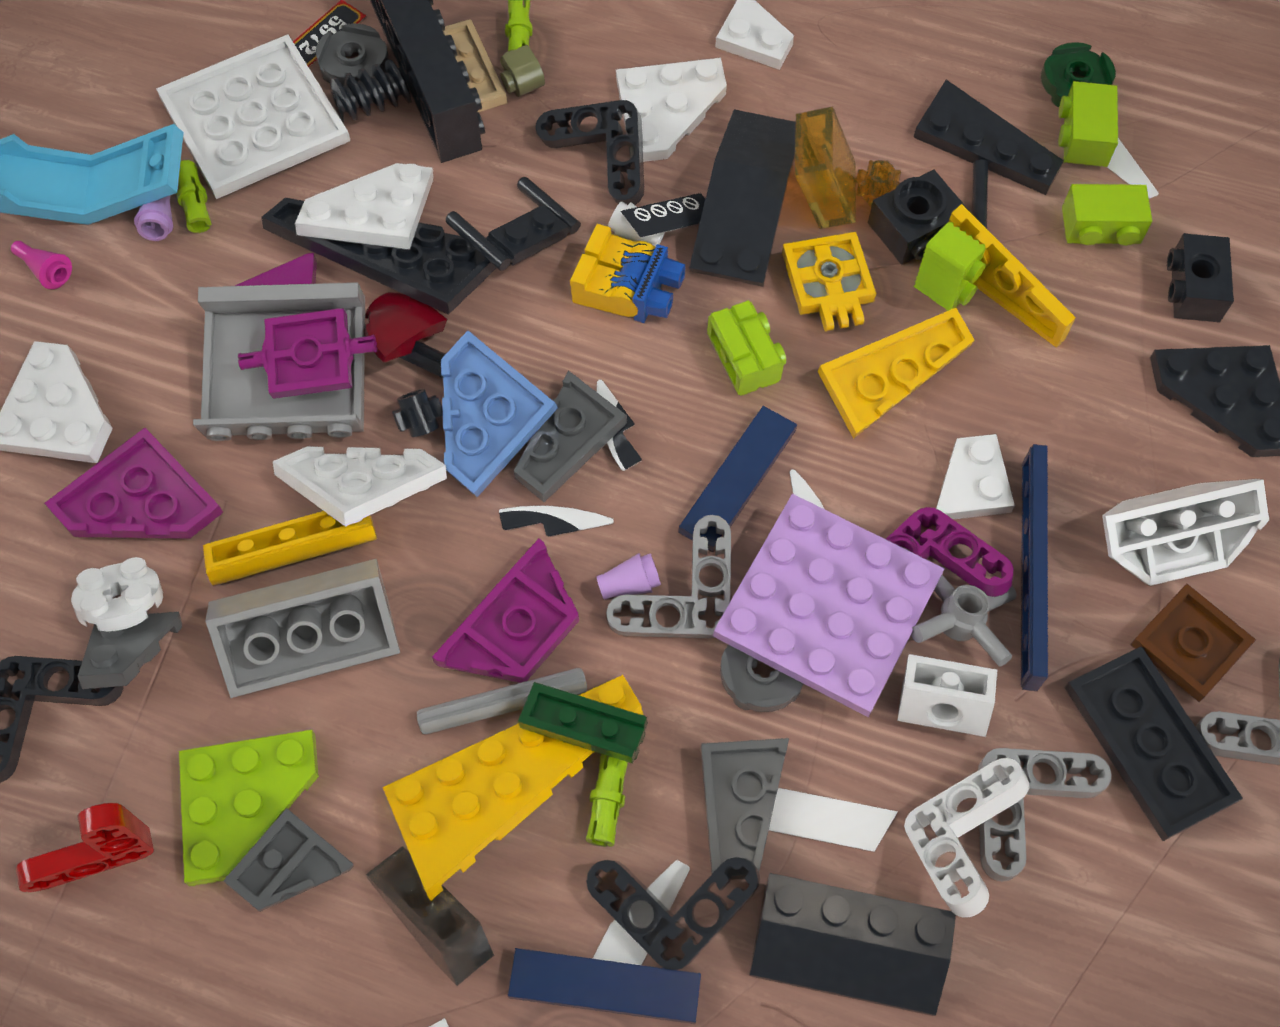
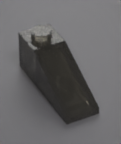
[366,846,494,986]

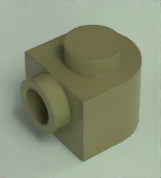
[500,45,545,97]

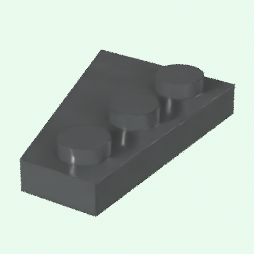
[701,738,789,880]

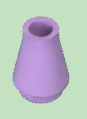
[134,196,173,241]
[596,553,661,600]

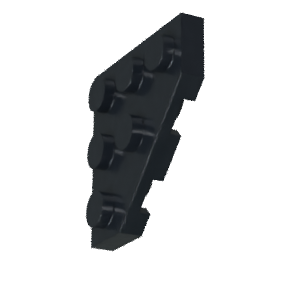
[1150,345,1280,457]

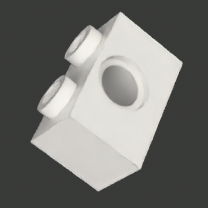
[897,654,997,737]

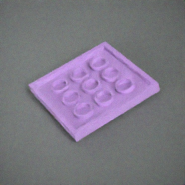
[713,494,945,717]

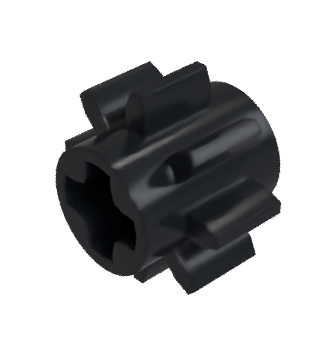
[392,389,443,437]

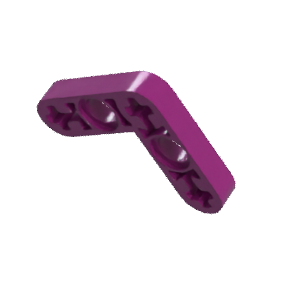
[886,507,1014,597]

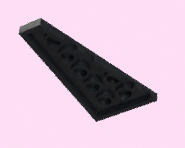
[261,197,497,315]

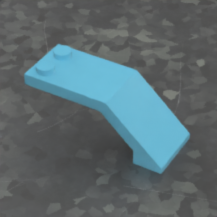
[0,124,184,225]

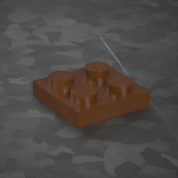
[1130,583,1256,702]

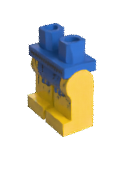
[570,223,685,323]

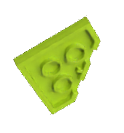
[179,730,319,887]

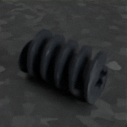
[330,60,412,124]

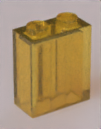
[795,106,856,229]

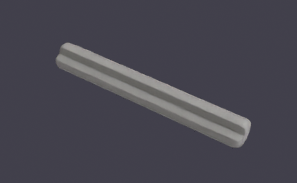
[417,668,587,734]

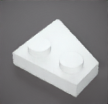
[715,0,794,70]
[936,434,1015,519]

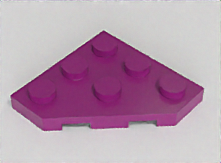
[44,428,223,539]

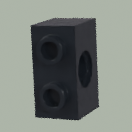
[1167,233,1234,323]

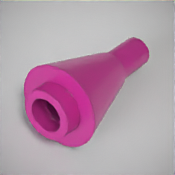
[11,241,72,290]

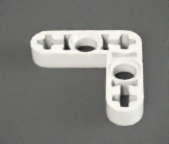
[904,758,1029,918]

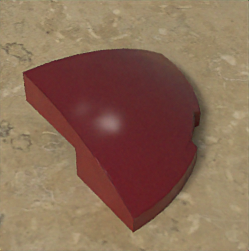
[364,292,448,363]

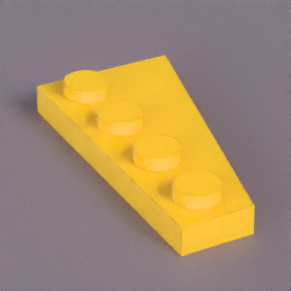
[817,308,975,439]

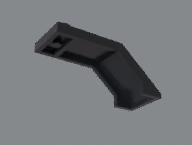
[689,109,805,287]

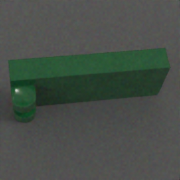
[518,682,648,764]

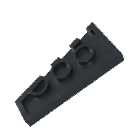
[914,79,1064,195]

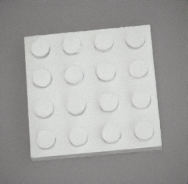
[156,34,350,199]

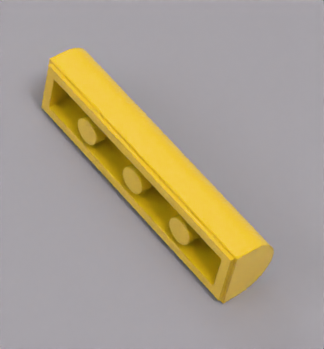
[203,511,377,586]

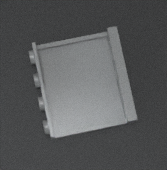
[193,282,365,441]

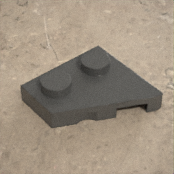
[78,612,182,689]

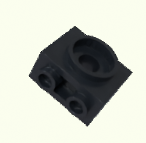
[868,169,970,265]

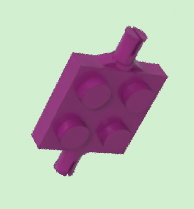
[238,308,377,399]

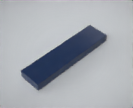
[678,406,797,552]
[508,948,701,1024]

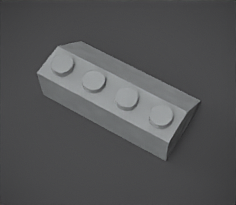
[205,559,400,698]

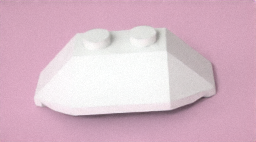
[1102,479,1269,586]

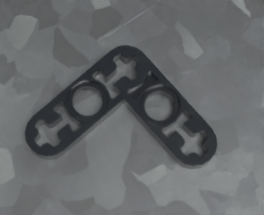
[535,100,645,205]
[0,656,124,783]
[586,857,760,970]

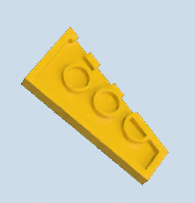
[949,204,1076,348]

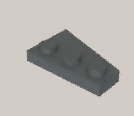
[514,370,627,502]

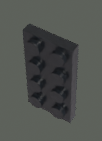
[1064,646,1243,841]

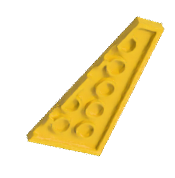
[382,675,644,901]

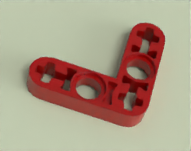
[16,803,154,892]

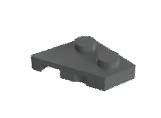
[223,808,354,912]

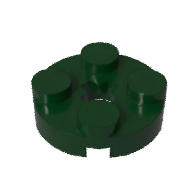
[1041,42,1116,107]

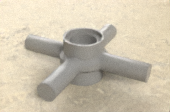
[911,561,1017,667]

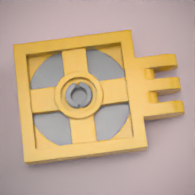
[782,232,876,331]

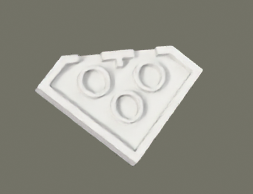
[616,58,727,162]
[295,163,433,249]
[0,341,113,463]
[273,446,447,527]

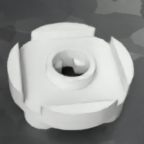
[71,557,163,632]

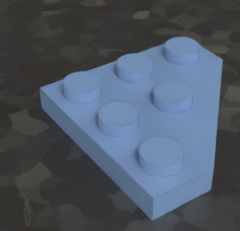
[441,331,558,497]

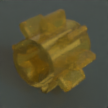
[856,160,901,206]

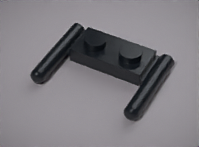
[446,177,581,271]

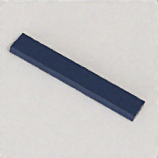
[1021,444,1048,691]

